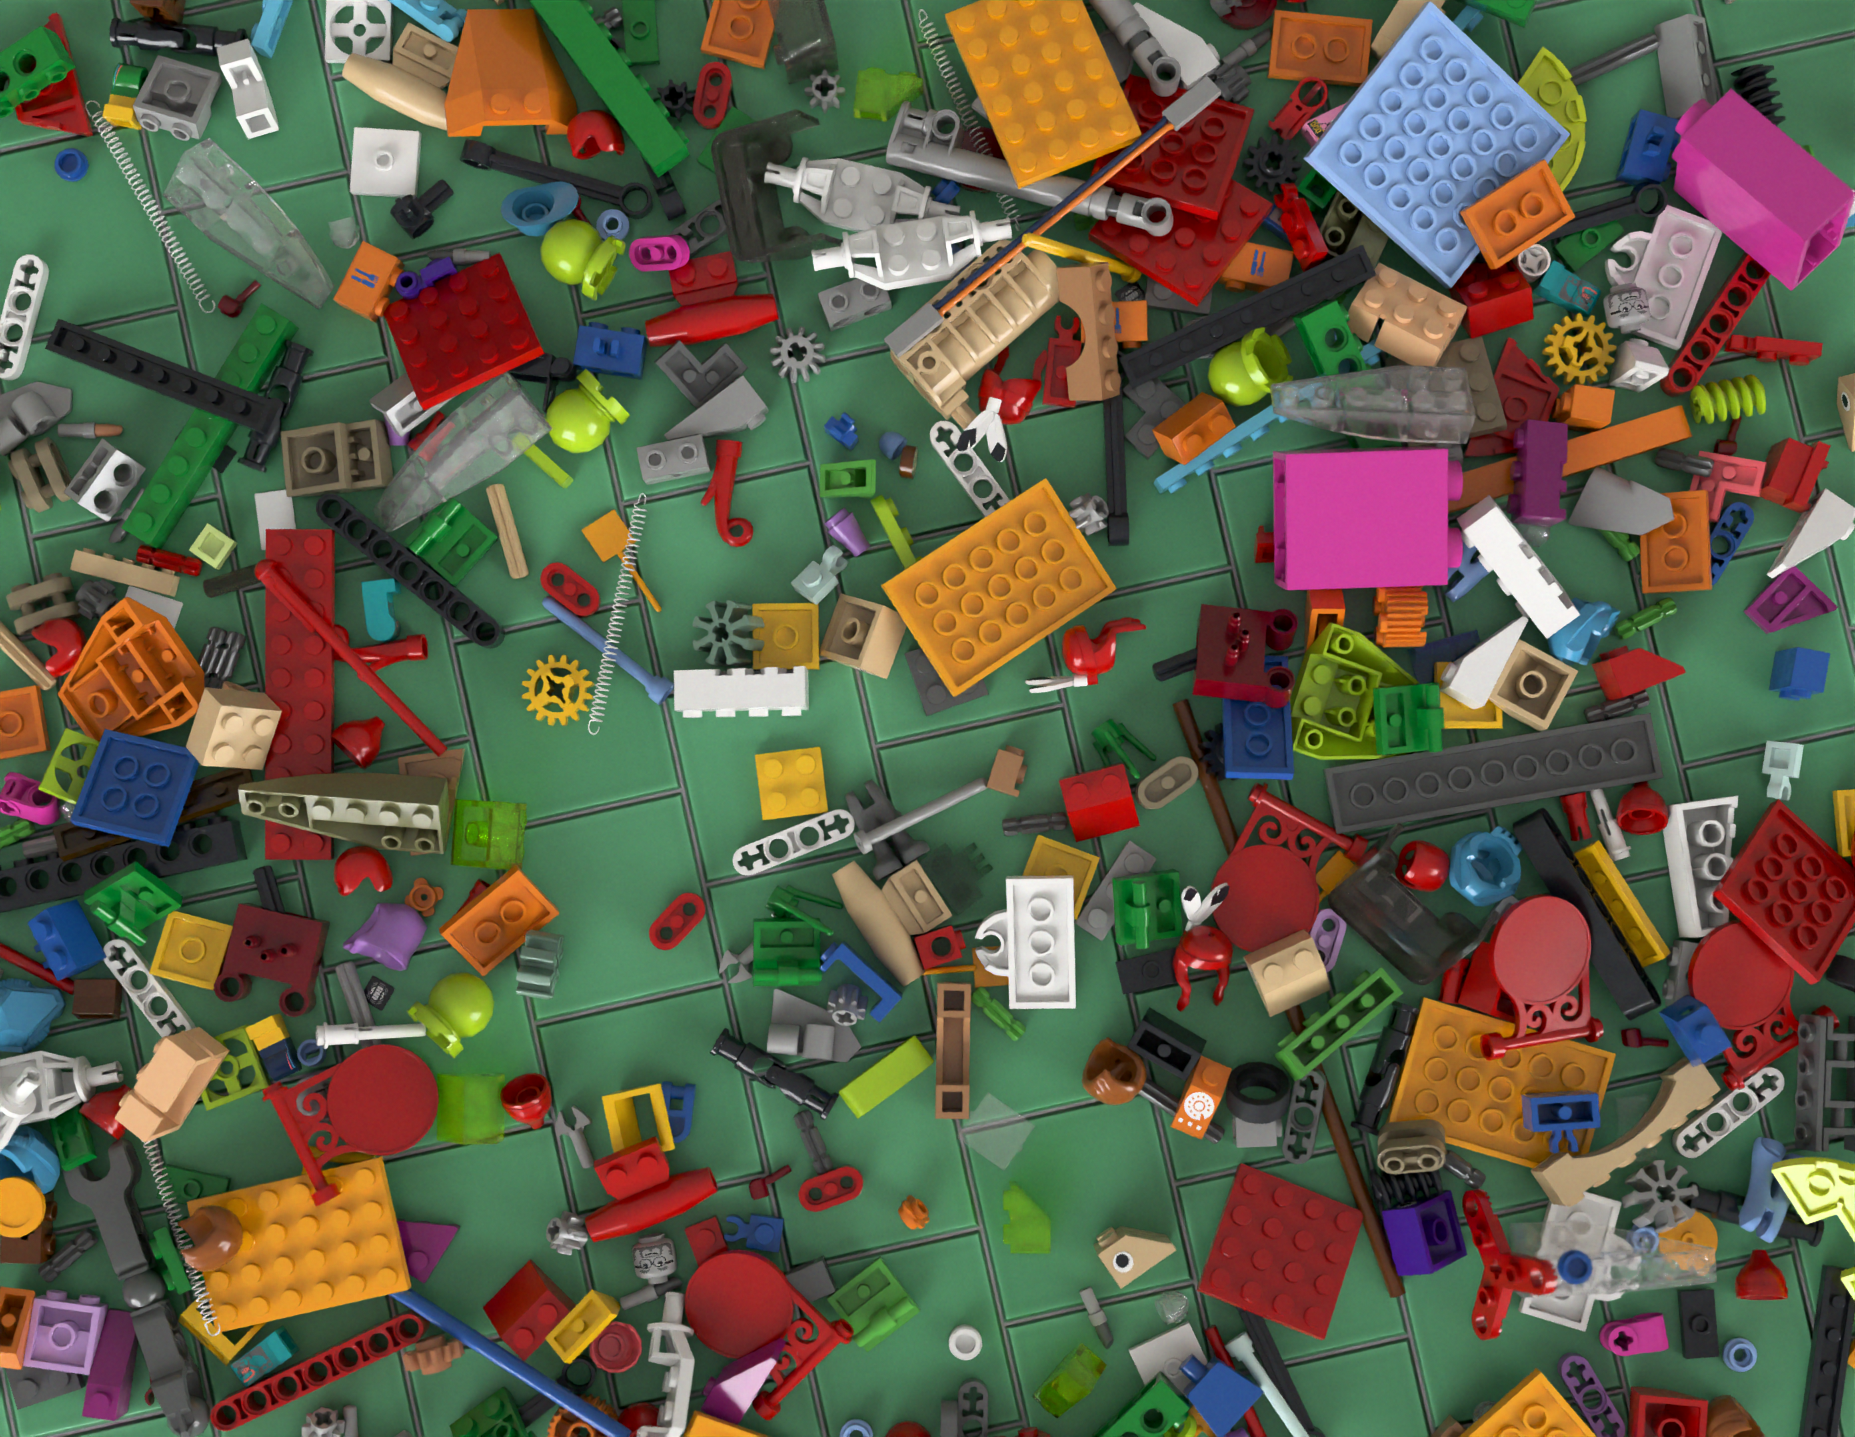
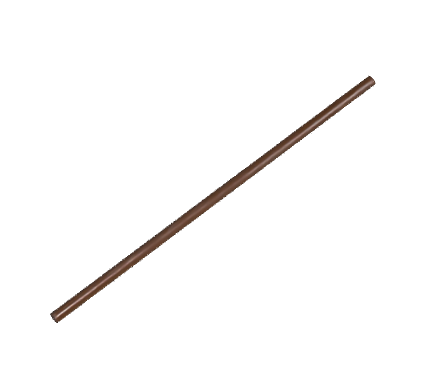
[1172,699,1406,1298]

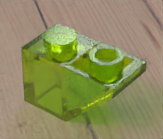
[853,67,924,122]
[1003,1181,1051,1254]
[1032,1343,1107,1419]

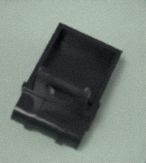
[502,353,578,414]

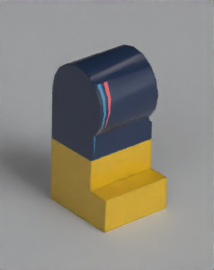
[245,1013,302,1082]

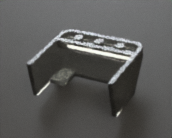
[768,0,839,84]
[711,109,842,263]
[1328,823,1499,985]

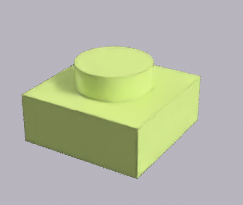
[189,523,238,570]

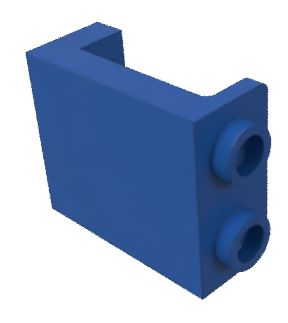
[820,941,903,1023]

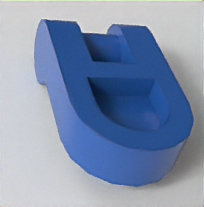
[661,1081,696,1143]

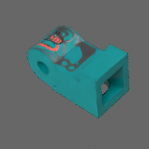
[1532,260,1602,317]
[361,578,401,642]
[230,1325,300,1388]

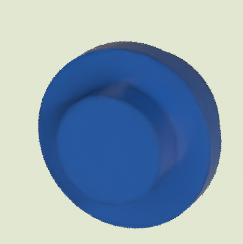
[54,148,89,182]
[931,178,960,204]
[1557,1250,1592,1285]

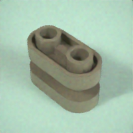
[8,437,72,513]
[6,573,82,635]
[1135,756,1198,810]
[1377,1119,1445,1174]

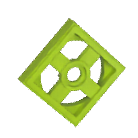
[38,728,100,805]
[201,1024,271,1111]

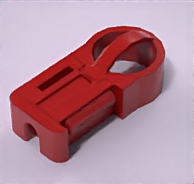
[1268,77,1328,140]

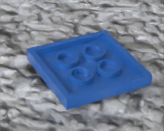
[70,729,200,847]

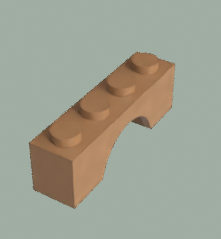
[1057,262,1121,401]
[935,981,971,1119]

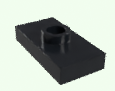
[1115,947,1177,995]
[1677,1288,1719,1359]

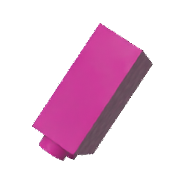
[1672,89,1855,291]
[1273,446,1463,590]

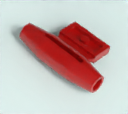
[645,251,779,347]
[585,1136,718,1242]

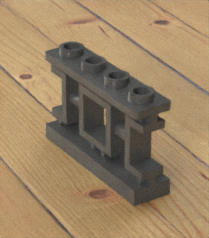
[1794,1014,1855,1152]

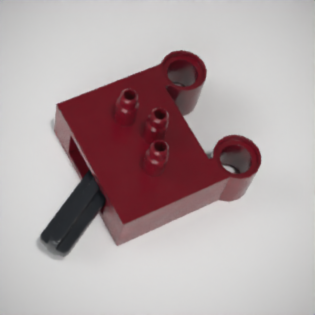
[1152,604,1298,708]
[214,865,330,1017]

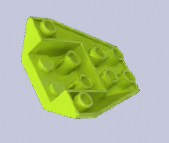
[1290,623,1419,760]

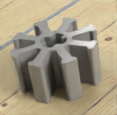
[1621,1160,1698,1233]

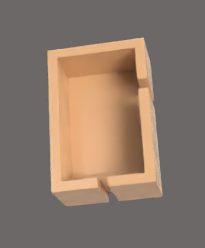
[1347,262,1467,374]
[115,1027,230,1142]

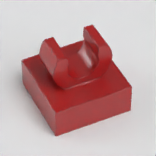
[1254,525,1274,563]

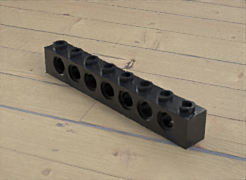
[0,816,247,913]

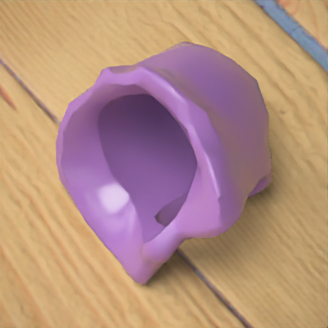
[343,903,427,971]

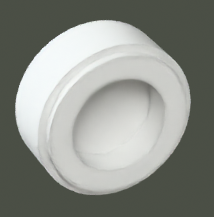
[949,1324,982,1360]

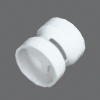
[1512,244,1551,283]

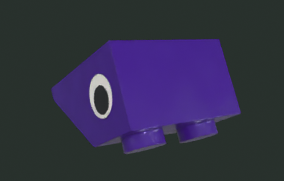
[1382,1190,1467,1276]

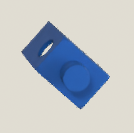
[1659,995,1732,1067]
[1179,1354,1264,1437]

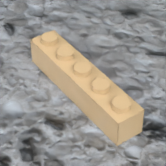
[70,548,180,597]

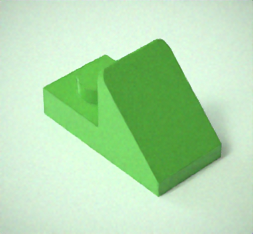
[820,459,876,499]

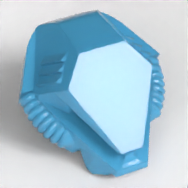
[1548,597,1620,666]
[1449,826,1522,906]
[0,978,66,1053]
[0,1126,61,1194]

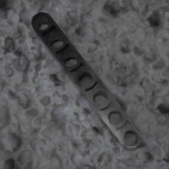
[316,493,505,649]
[1512,808,1662,1021]

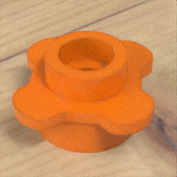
[405,878,444,917]
[898,1195,930,1230]

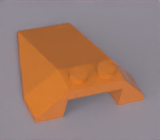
[444,9,577,137]
[57,597,204,742]

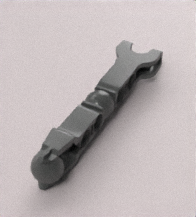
[62,1138,210,1437]

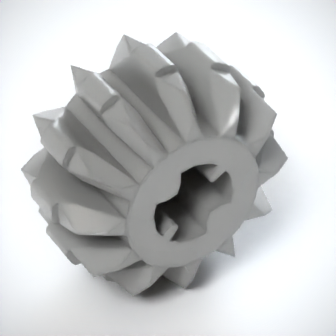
[770,327,826,383]

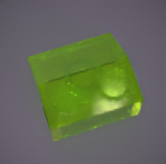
[451,799,527,870]
[437,1073,505,1144]

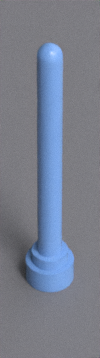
[542,596,674,705]

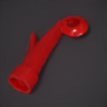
[701,440,753,547]
[334,624,428,672]

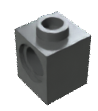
[786,1255,837,1302]

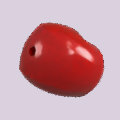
[567,109,626,160]
[31,618,88,677]
[1395,840,1450,892]
[334,845,393,896]

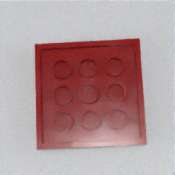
[1090,74,1255,220]
[1088,179,1273,306]
[383,252,545,411]
[1712,799,1855,985]
[1196,1163,1364,1341]

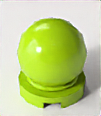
[540,219,626,301]
[1207,327,1293,407]
[545,369,631,453]
[407,973,494,1058]

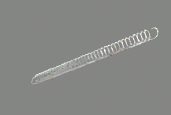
[919,9,1021,231]
[85,100,215,313]
[588,493,647,735]
[141,1139,221,1336]

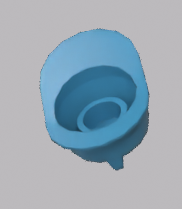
[501,181,579,237]

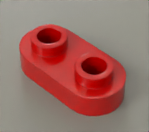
[693,62,733,129]
[540,562,601,617]
[649,893,706,950]
[799,1165,863,1212]

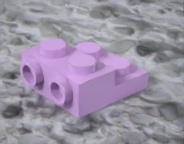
[23,1290,109,1375]

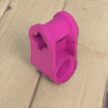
[0,772,62,825]
[1599,1312,1669,1356]

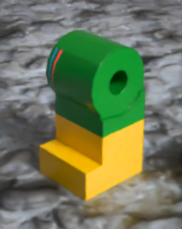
[102,63,149,130]

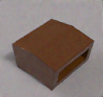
[72,978,122,1019]

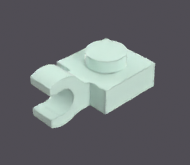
[791,545,848,605]
[1762,740,1804,801]

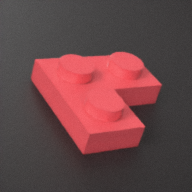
[1689,451,1768,523]

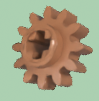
[402,1334,465,1375]

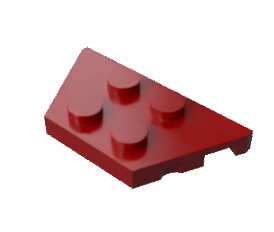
[8,12,93,137]
[1463,337,1560,458]

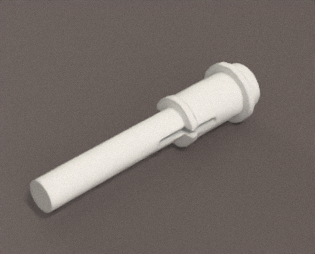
[1589,789,1631,862]
[316,1022,426,1049]

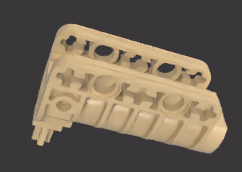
[890,240,1060,430]

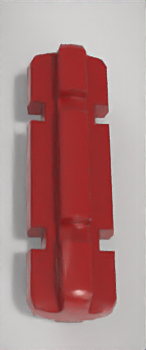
[136,545,203,576]

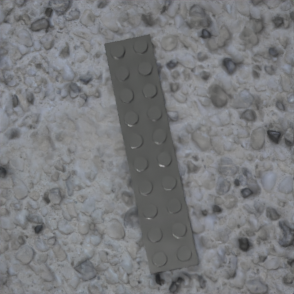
[1323,713,1663,834]

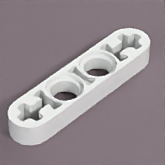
[0,254,49,381]
[930,421,1010,518]
[733,809,855,876]
[103,939,196,1038]
[1672,1066,1785,1158]

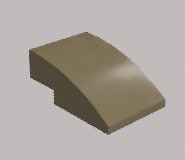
[280,419,394,497]

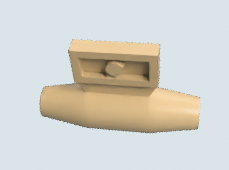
[342,22,458,131]
[832,860,953,987]

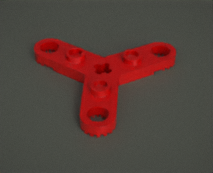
[1462,1189,1558,1340]

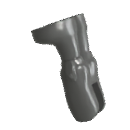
[845,779,931,881]

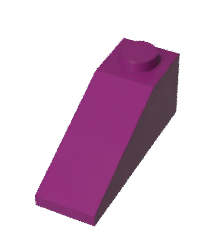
[82,1308,139,1421]
[700,1338,786,1425]

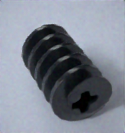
[1731,64,1786,127]
[1368,1169,1443,1209]

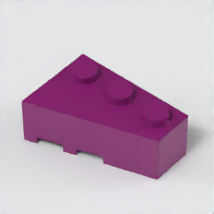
[1507,419,1568,527]

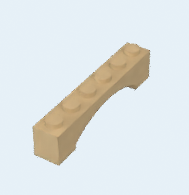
[1530,1056,1721,1207]

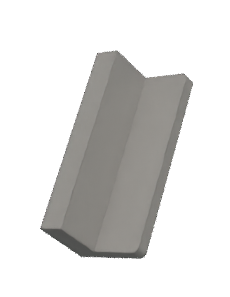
[1654,14,1717,120]
[369,372,457,437]

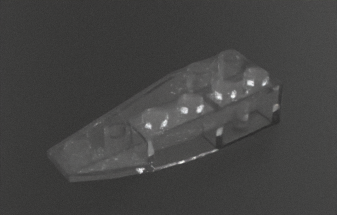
[163,138,334,309]
[1270,365,1476,444]
[372,371,553,534]
[1510,1220,1717,1298]

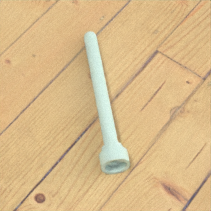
[1224,1331,1309,1437]

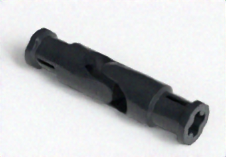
[109,18,248,56]
[237,340,314,473]
[1350,1000,1420,1136]
[710,1028,839,1121]
[1683,1182,1824,1247]

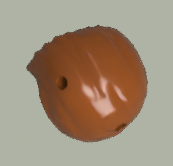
[1082,1037,1147,1105]
[178,1205,243,1272]
[1706,1395,1765,1437]

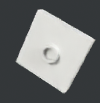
[350,127,421,198]
[1128,1321,1208,1412]

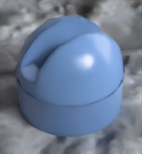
[879,431,907,461]
[297,1039,326,1067]

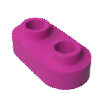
[629,235,690,271]

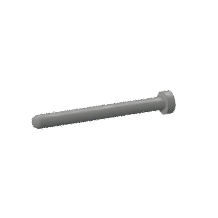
[854,778,987,854]

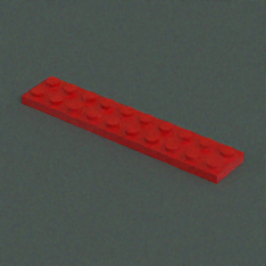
[265,529,335,860]

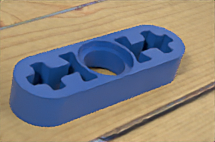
[1710,502,1754,586]

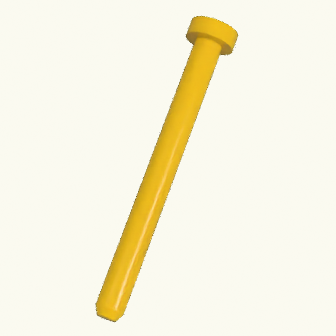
[1022,233,1142,283]

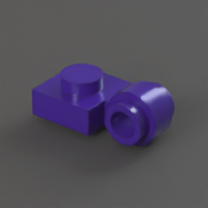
[395,257,459,300]

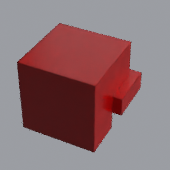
[1760,438,1831,514]

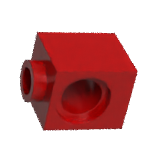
[914,924,966,970]

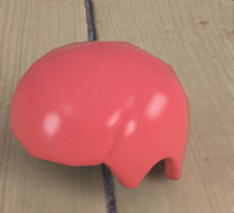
[589,1321,642,1373]

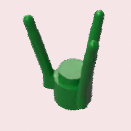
[1091,719,1157,779]
[765,885,843,936]

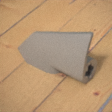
[0,381,72,456]
[1569,466,1674,535]
[767,989,861,1063]

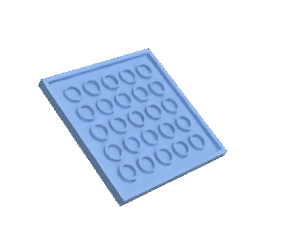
[1304,1,1570,289]

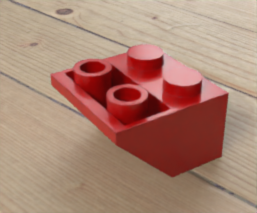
[1448,260,1534,339]

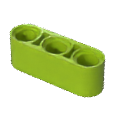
[838,1035,935,1119]

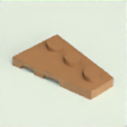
[398,748,465,856]

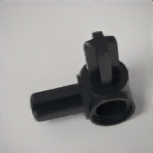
[390,179,454,239]

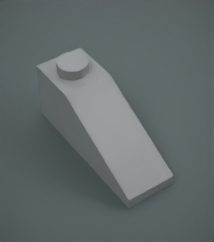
[664,375,769,441]

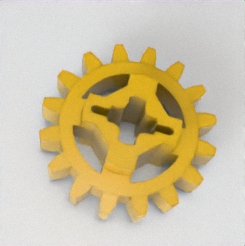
[1542,313,1617,385]
[522,655,594,726]

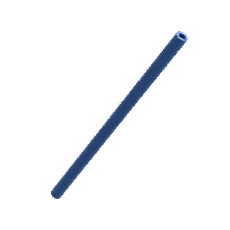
[388,1288,632,1437]

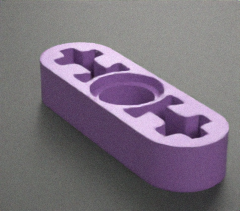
[1557,1352,1625,1437]

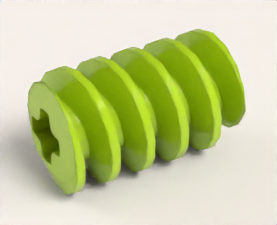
[1689,374,1766,424]

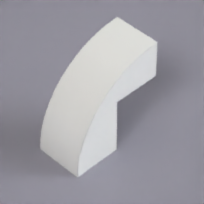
[217,39,279,139]

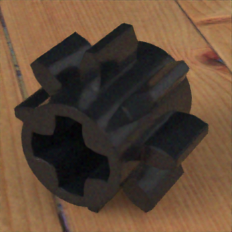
[657,79,695,123]

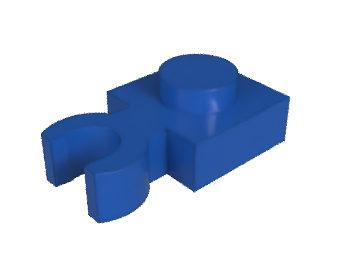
[724,1213,784,1253]

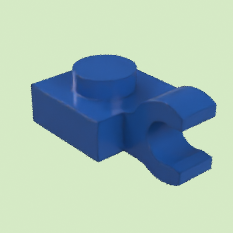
[824,412,859,451]

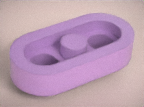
[1308,908,1347,973]

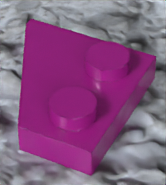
[1743,566,1838,634]
[396,1219,460,1283]

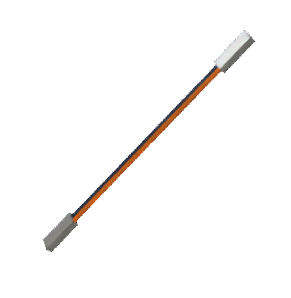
[884,76,1221,358]

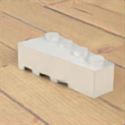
[1457,495,1580,639]
[674,666,809,718]
[1663,796,1738,938]

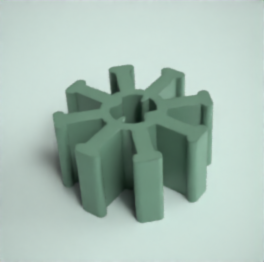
[692,600,765,667]
[516,930,564,1000]

